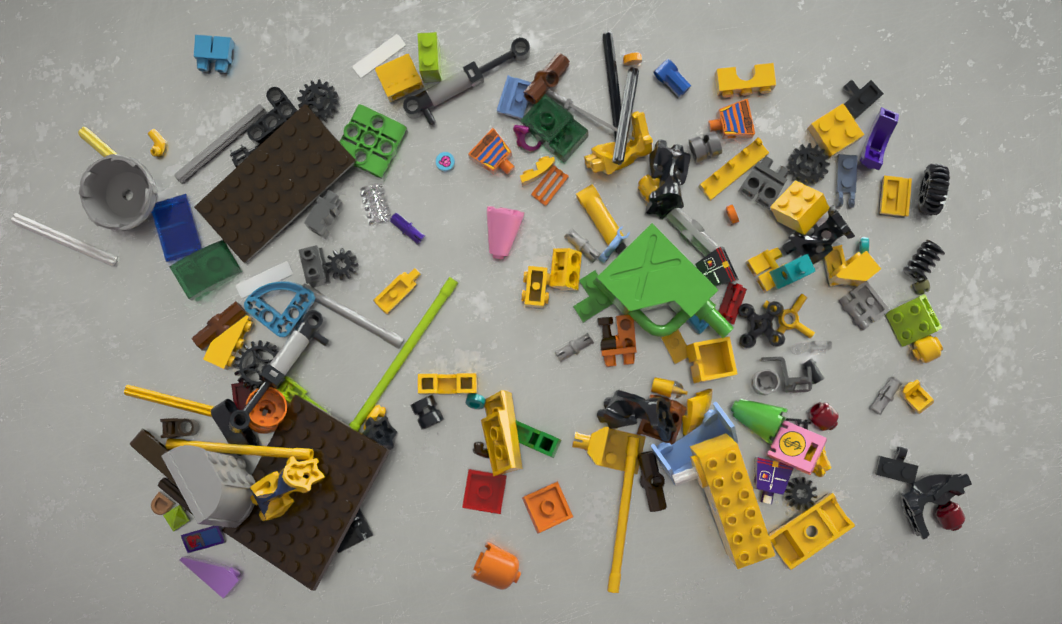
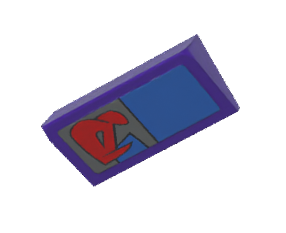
[181,526,226,553]

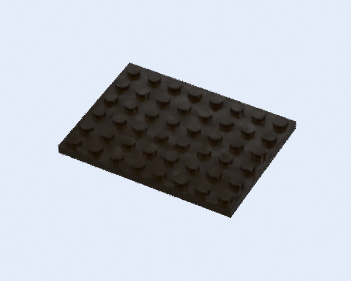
[222,394,390,591]

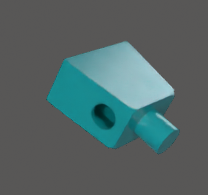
[769,254,816,289]

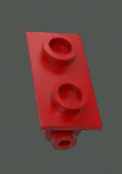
[718,283,747,325]

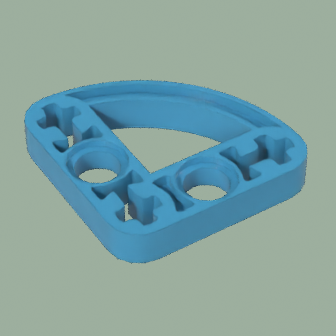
[244,281,315,337]

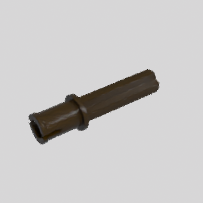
[158,477,193,515]

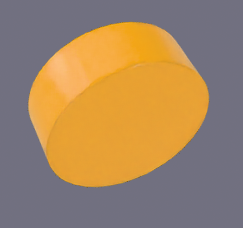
[623,53,642,66]

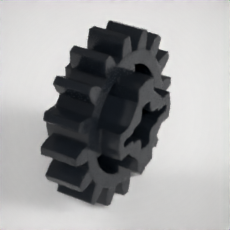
[297,79,339,121]
[787,143,830,185]

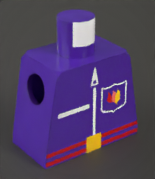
[754,457,794,504]

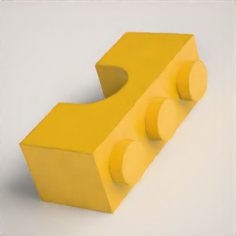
[715,63,776,98]
[418,373,477,394]

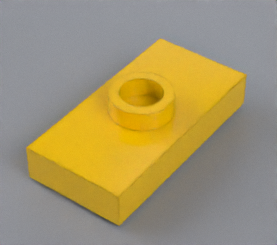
[660,329,688,364]

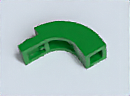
[516,420,562,458]

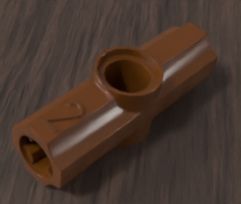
[523,53,570,104]
[192,301,247,351]

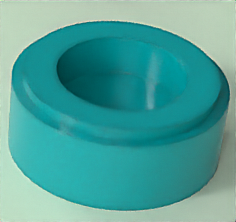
[859,237,869,254]
[465,393,486,409]

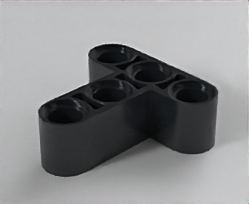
[247,87,298,145]

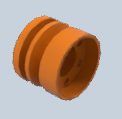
[246,387,287,434]

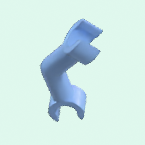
[598,226,630,263]

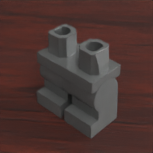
[738,156,789,209]
[304,190,341,239]
[298,245,331,288]

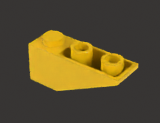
[203,315,253,370]

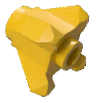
[804,443,832,477]

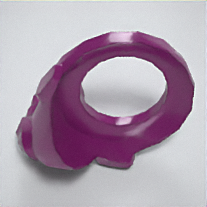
[513,125,542,152]

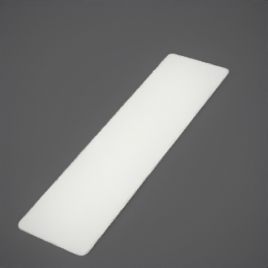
[353,34,406,78]
[236,261,293,298]

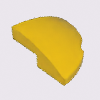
[682,389,713,435]

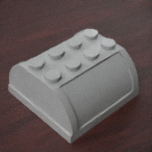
[162,445,255,528]

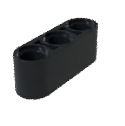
[211,399,257,456]

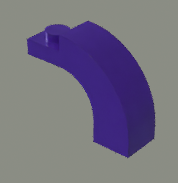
[860,107,899,170]

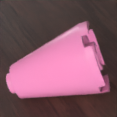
[486,206,525,259]

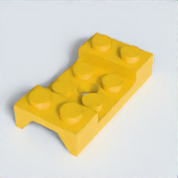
[769,493,855,570]

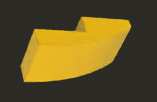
[520,156,555,186]

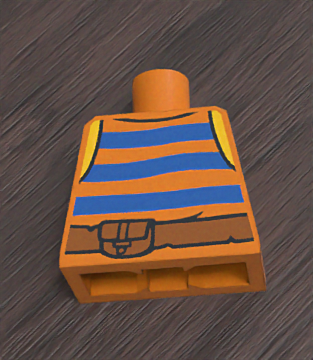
[708,99,755,139]
[468,128,515,175]

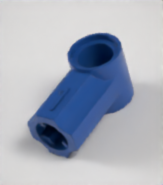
[653,59,691,97]

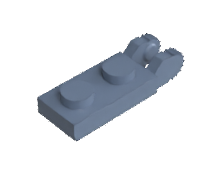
[835,154,858,208]

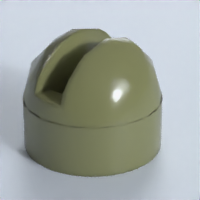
[913,278,930,294]

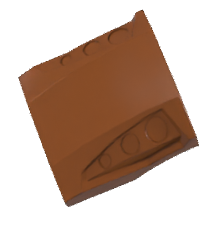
[637,395,687,445]

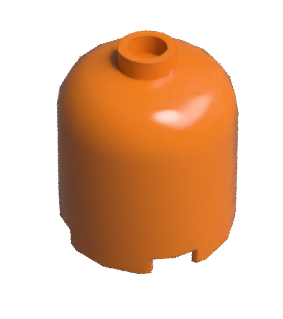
[471,542,521,590]

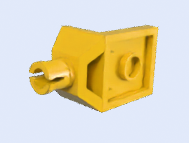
[572,427,646,474]

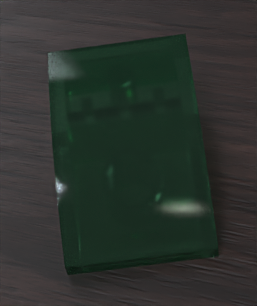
[520,94,589,163]
[169,240,243,301]

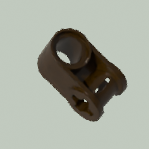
[160,418,199,438]

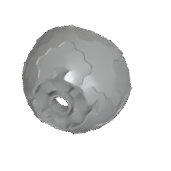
[79,154,157,230]

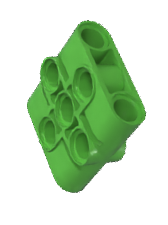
[339,104,407,179]

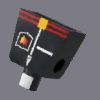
[695,247,739,287]

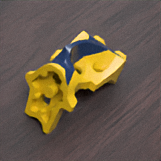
[250,456,324,521]

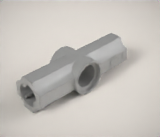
[666,208,718,257]

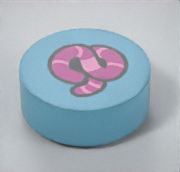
[436,152,455,172]

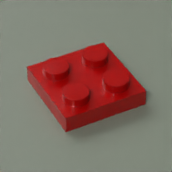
[462,469,507,514]

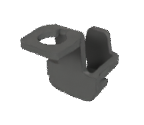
[761,357,812,393]

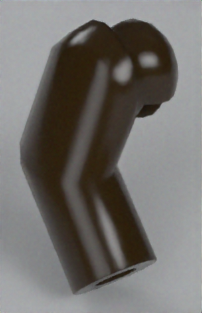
[472,442,489,458]

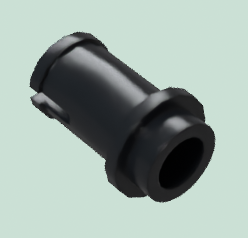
[802,359,824,384]

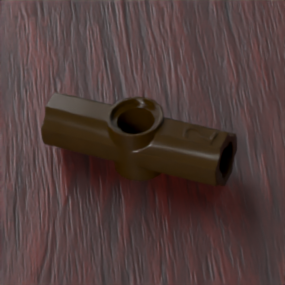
[638,451,667,512]

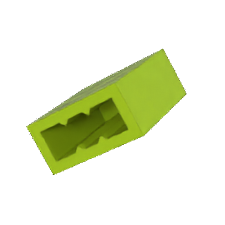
[417,32,442,83]

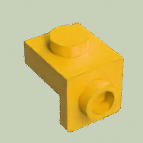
[902,380,934,414]

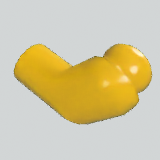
[148,129,165,157]
[363,405,386,430]

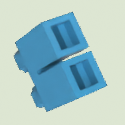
[194,35,235,73]

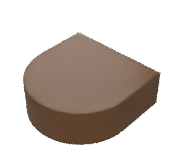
[151,492,176,515]

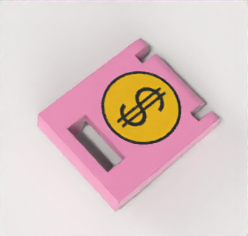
[767,420,827,475]

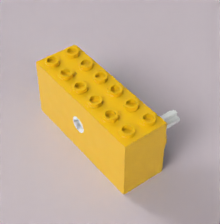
[672,433,775,569]

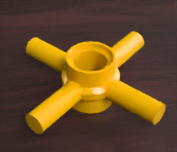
[762,294,815,342]

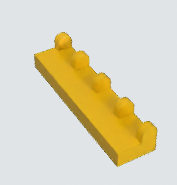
[698,137,769,201]

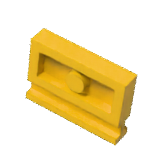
[879,175,912,217]

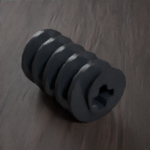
[903,240,945,282]

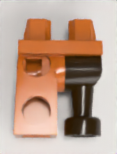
[597,315,637,367]

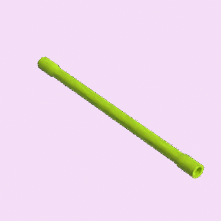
[349,277,458,431]

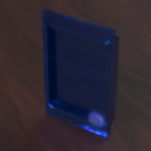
[152,194,203,262]

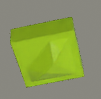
[163,505,191,532]

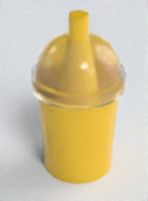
[651,377,688,399]

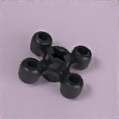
[738,301,785,348]

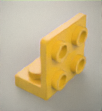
[375,54,424,102]

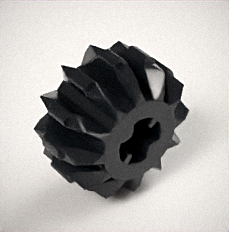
[325,248,359,281]
[784,477,818,510]

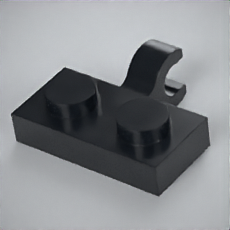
[843,80,884,120]
[875,446,919,484]

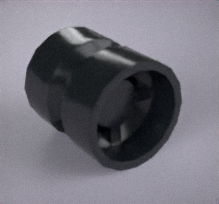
[410,395,444,430]

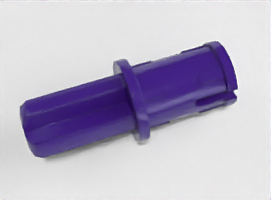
[390,213,425,245]

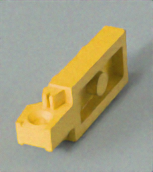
[373,268,421,314]

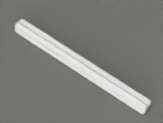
[11,214,117,266]

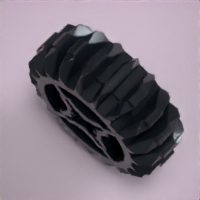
[918,163,950,216]
[233,340,282,392]

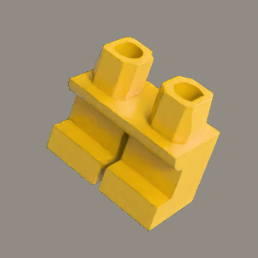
[745,247,787,293]

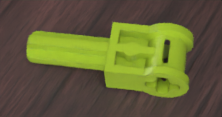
[276,375,327,412]

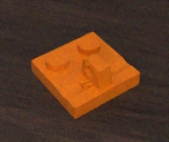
[522,481,573,534]

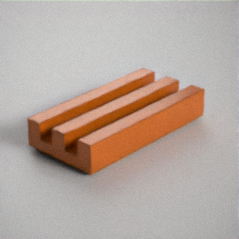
[531,165,569,207]

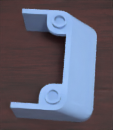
[651,402,738,485]

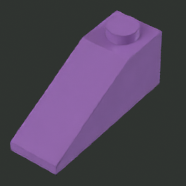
[180,556,243,599]

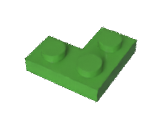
[573,270,613,323]

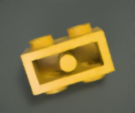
[521,266,551,308]

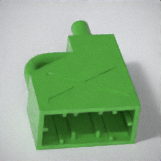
[593,223,734,338]

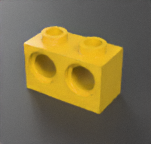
[550,248,582,290]

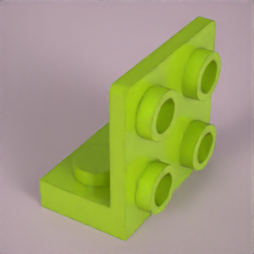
[886,294,942,347]

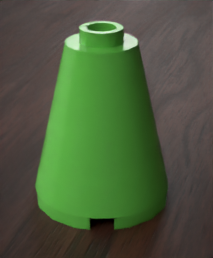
[731,399,788,445]

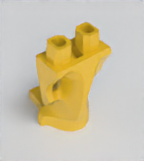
[584,111,653,174]

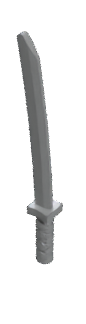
[544,90,635,141]

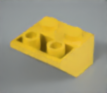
[829,251,881,286]

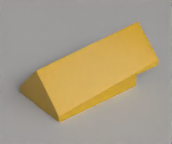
[481,390,523,476]

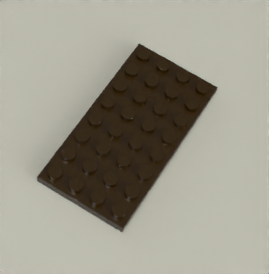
[194,104,357,263]

